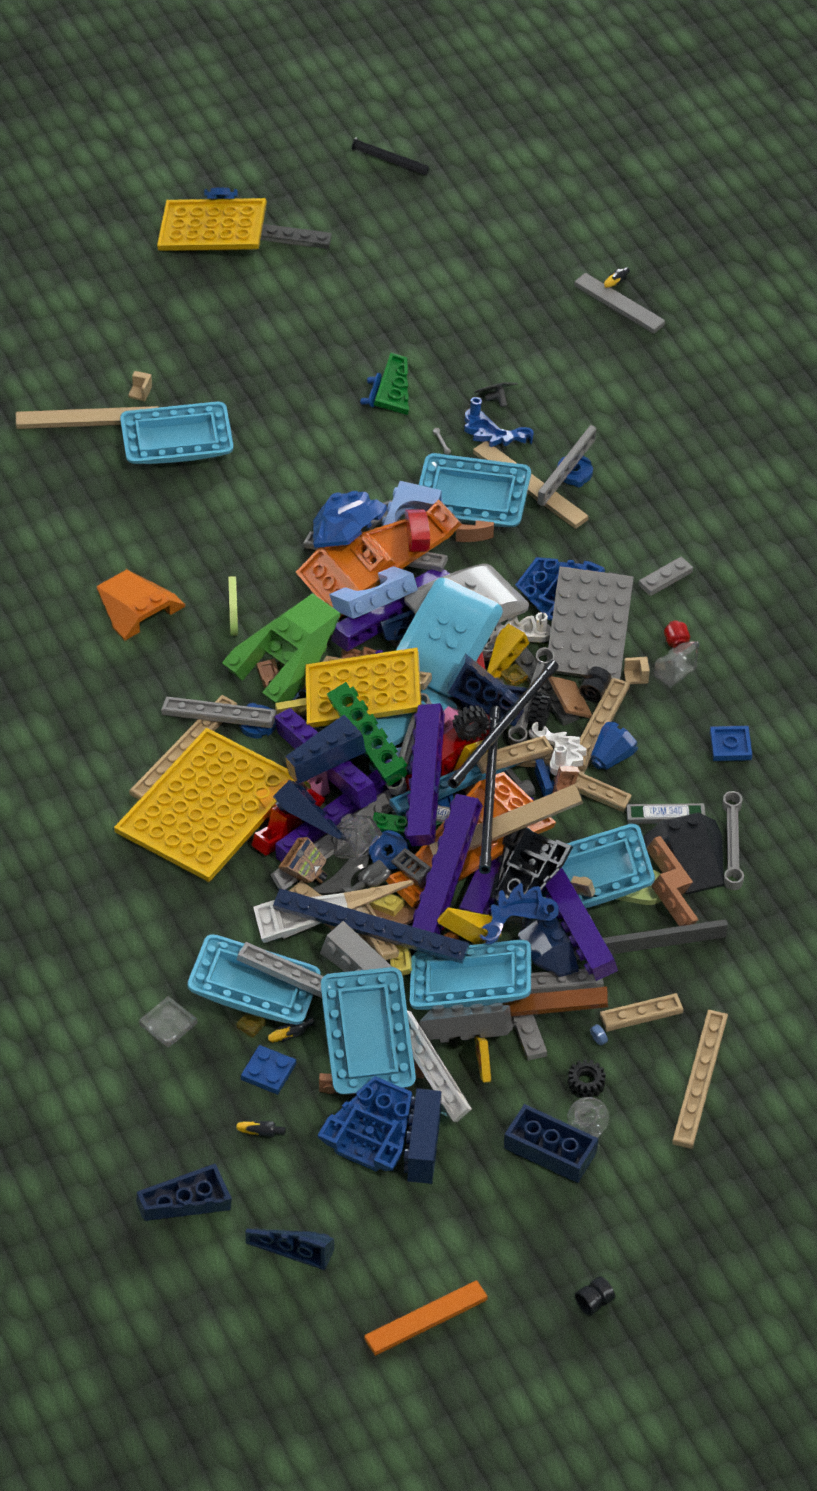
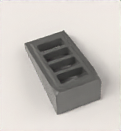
[391,848,431,889]

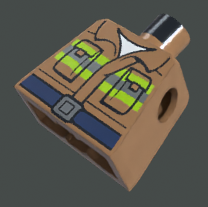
[278,837,328,883]

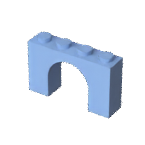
[382,481,443,526]
[329,566,418,619]

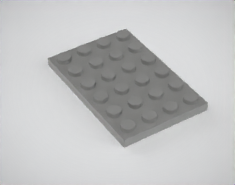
[546,567,634,680]

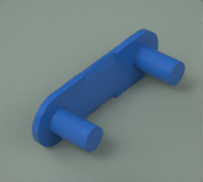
[360,373,382,407]

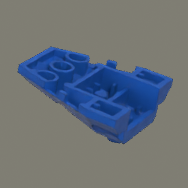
[313,491,387,548]
[516,557,605,621]
[318,1076,412,1171]

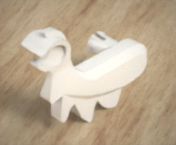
[482,613,551,661]
[529,722,586,776]

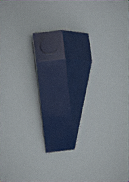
[245,1229,334,1271]

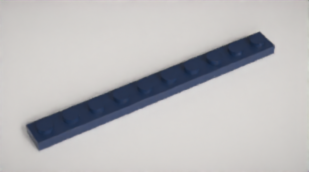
[273,888,469,964]

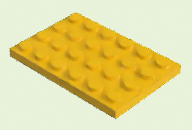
[157,198,267,251]
[305,648,421,728]

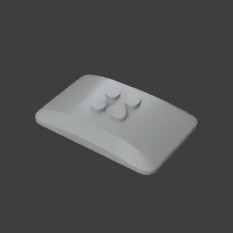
[404,564,529,623]

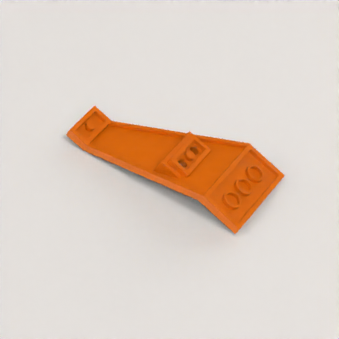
[296,499,462,621]
[386,772,556,907]

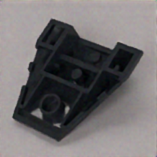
[643,812,724,895]
[490,827,573,901]

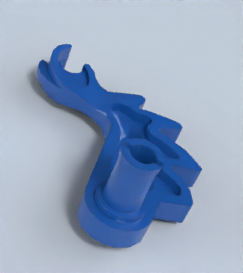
[464,397,534,447]
[479,883,559,944]

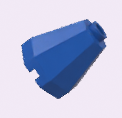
[591,722,638,769]

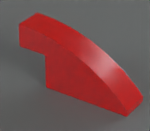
[405,509,430,552]
[252,788,325,856]

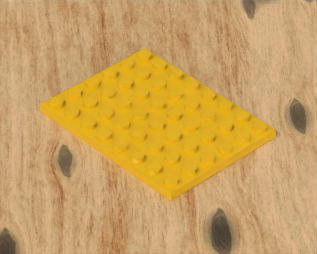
[114,728,295,882]

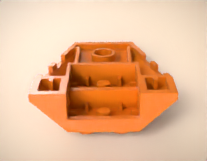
[97,570,185,640]

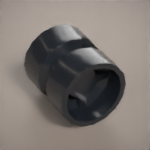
[579,666,612,702]
[574,1276,615,1316]

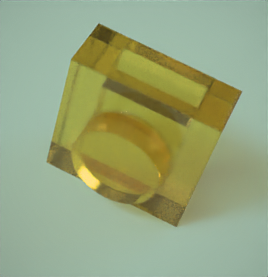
[501,663,528,686]
[237,1013,266,1038]

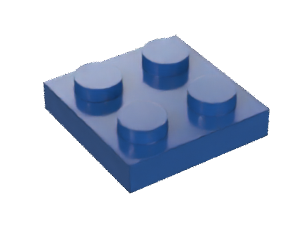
[710,726,752,761]
[241,1045,296,1095]

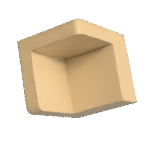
[129,371,152,401]
[624,657,649,684]

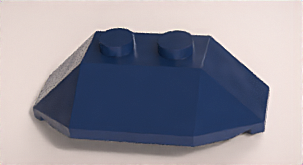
[518,917,579,977]

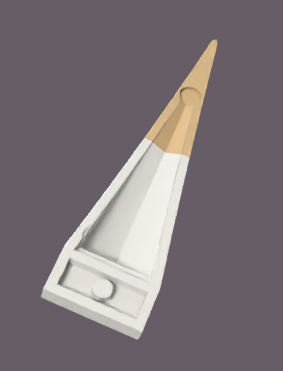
[253,880,414,943]

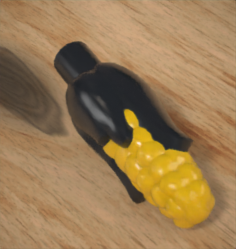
[604,267,630,288]
[268,1018,315,1043]
[236,1121,286,1138]

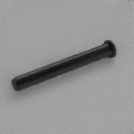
[352,138,429,175]

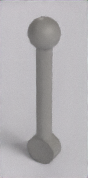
[433,428,451,455]

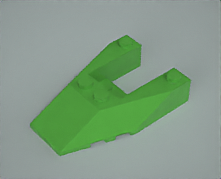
[222,593,341,705]

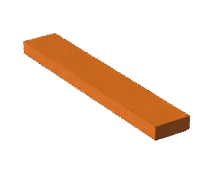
[364,1280,488,1356]

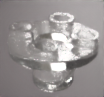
[567,1097,609,1137]

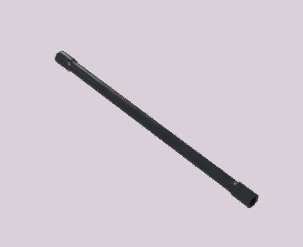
[448,660,559,789]
[479,706,501,874]

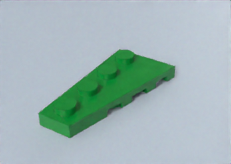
[374,353,409,415]

